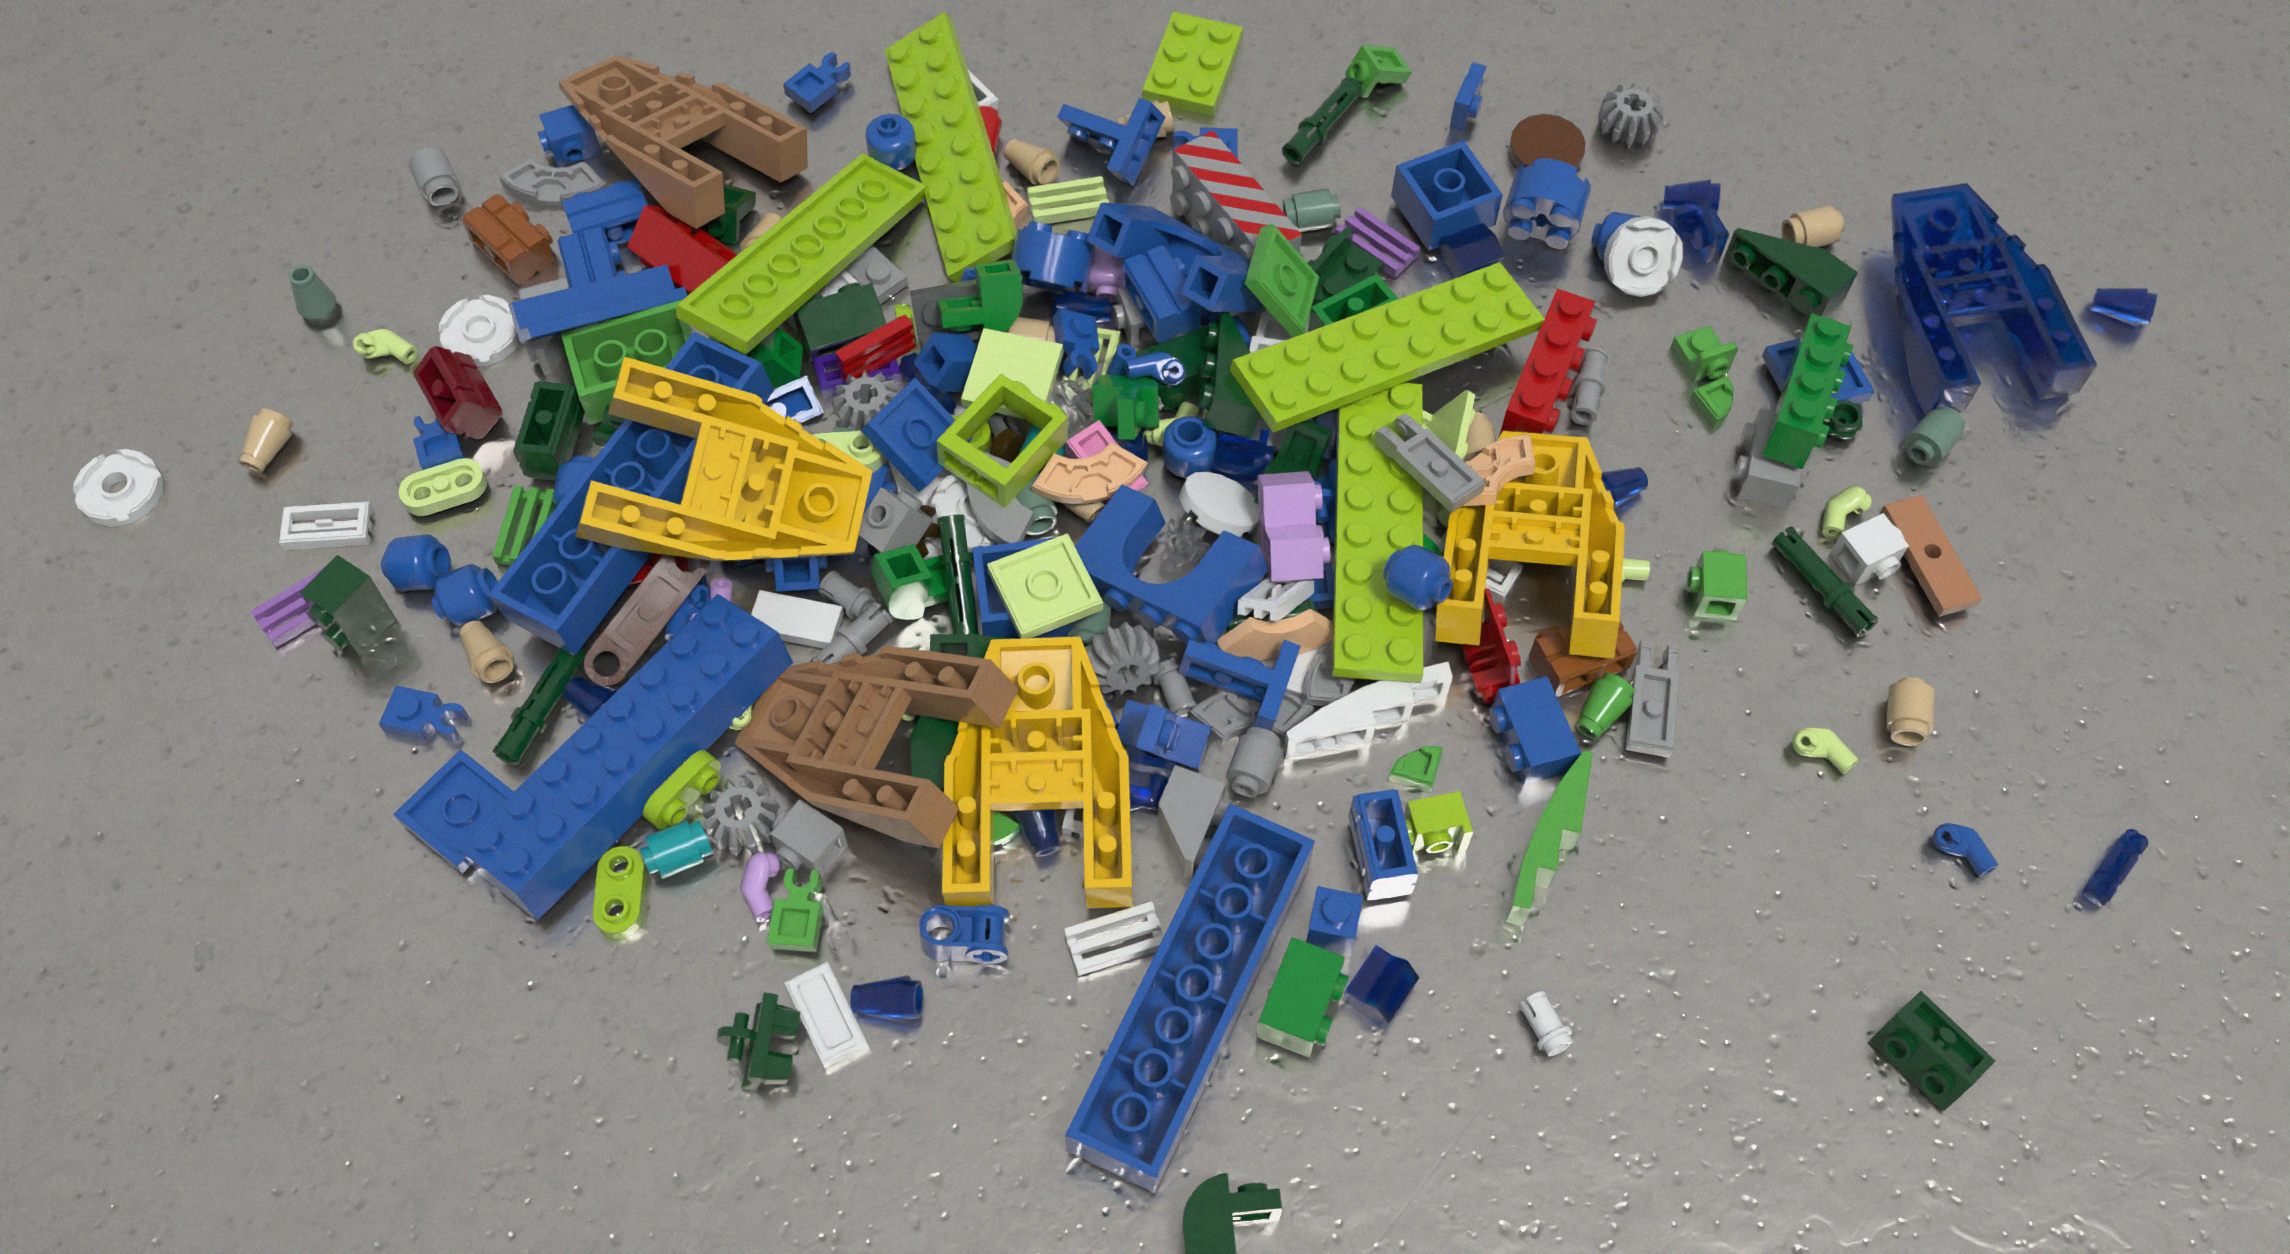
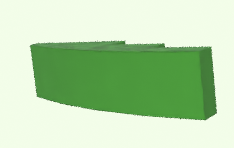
[1505,750,1593,926]

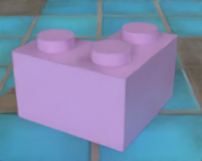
[1258,471,1330,582]

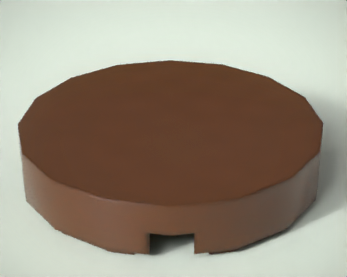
[1509,114,1586,169]

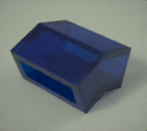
[1440,223,1505,279]
[1342,945,1420,1024]

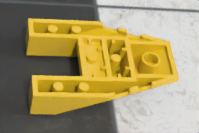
[575,357,873,561]
[1435,431,1625,659]
[942,637,1133,908]

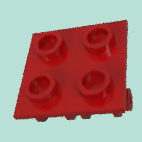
[1461,588,1521,703]

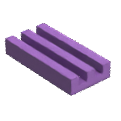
[1335,207,1420,279]
[250,568,323,648]

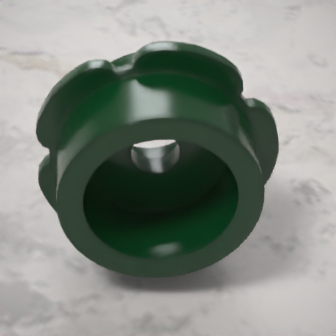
[1823,401,1863,439]

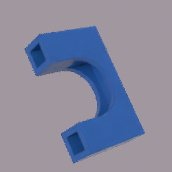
[1086,203,1263,312]
[1075,485,1269,644]

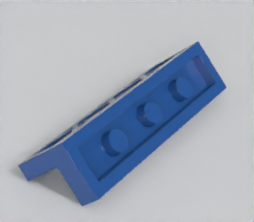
[508,265,687,344]

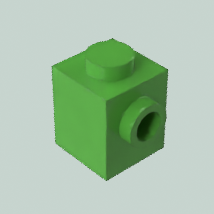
[1687,550,1748,620]

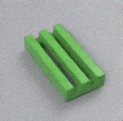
[492,485,556,566]

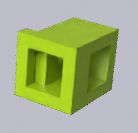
[1404,791,1473,853]

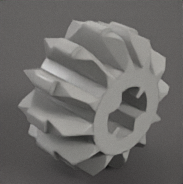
[1598,83,1664,148]
[832,369,898,430]
[1085,622,1160,697]
[702,776,780,857]

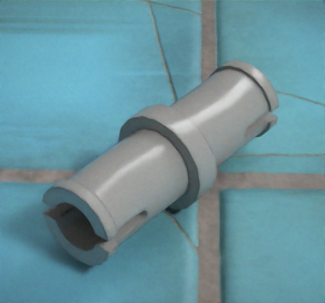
[1570,347,1608,425]
[810,601,893,665]

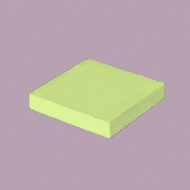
[961,328,1064,419]
[987,533,1103,639]

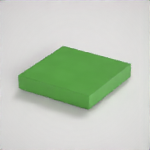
[1244,223,1319,338]

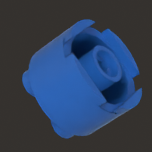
[1503,158,1591,249]
[1011,221,1095,295]

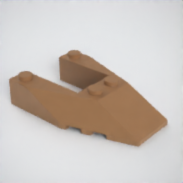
[558,55,808,229]
[735,646,1019,849]

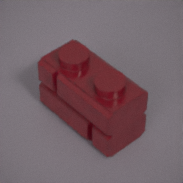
[413,346,502,439]

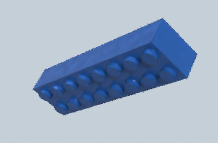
[488,332,774,656]
[457,594,793,921]
[1065,804,1315,1193]

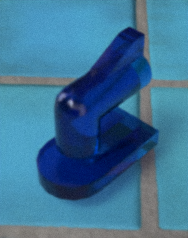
[1126,745,1182,811]

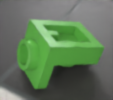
[1345,45,1412,98]
[1671,325,1738,383]

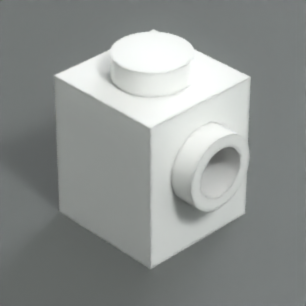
[1829,513,1909,587]

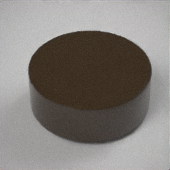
[989,428,1025,463]

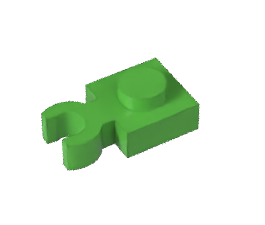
[767,868,824,952]

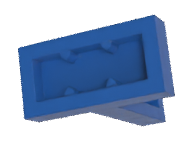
[1057,98,1166,186]
[1178,639,1301,731]
[1117,699,1213,769]

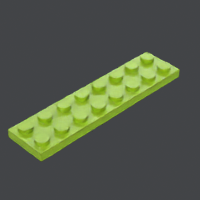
[884,11,1017,283]
[676,153,927,355]
[1230,262,1545,433]
[1332,383,1423,683]

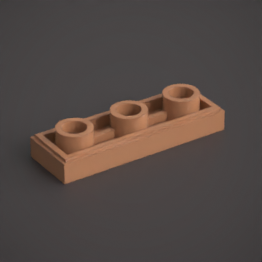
[1880,495,1982,617]

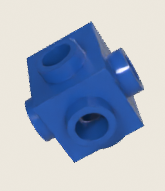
[765,555,828,591]

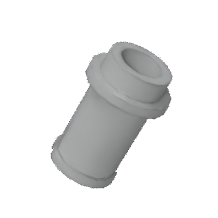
[819,571,876,619]
[1153,659,1197,717]

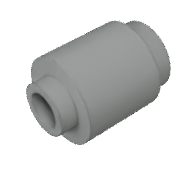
[408,147,459,206]
[1226,727,1282,797]

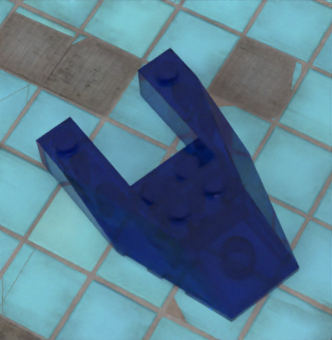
[1891,183,2097,415]

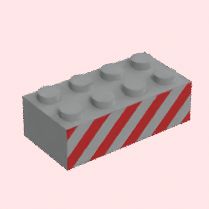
[1170,130,1302,261]

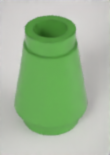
[1575,672,1635,740]

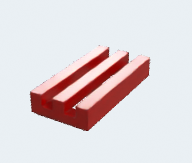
[835,314,916,384]

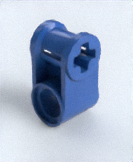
[919,905,1010,964]

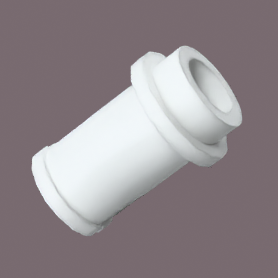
[1519,991,1573,1056]

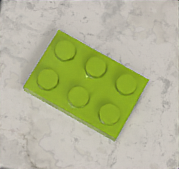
[1142,11,1243,117]

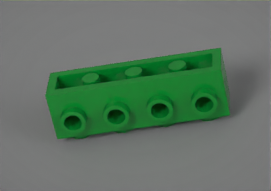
[1762,313,1853,469]

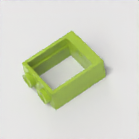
[936,373,1068,508]

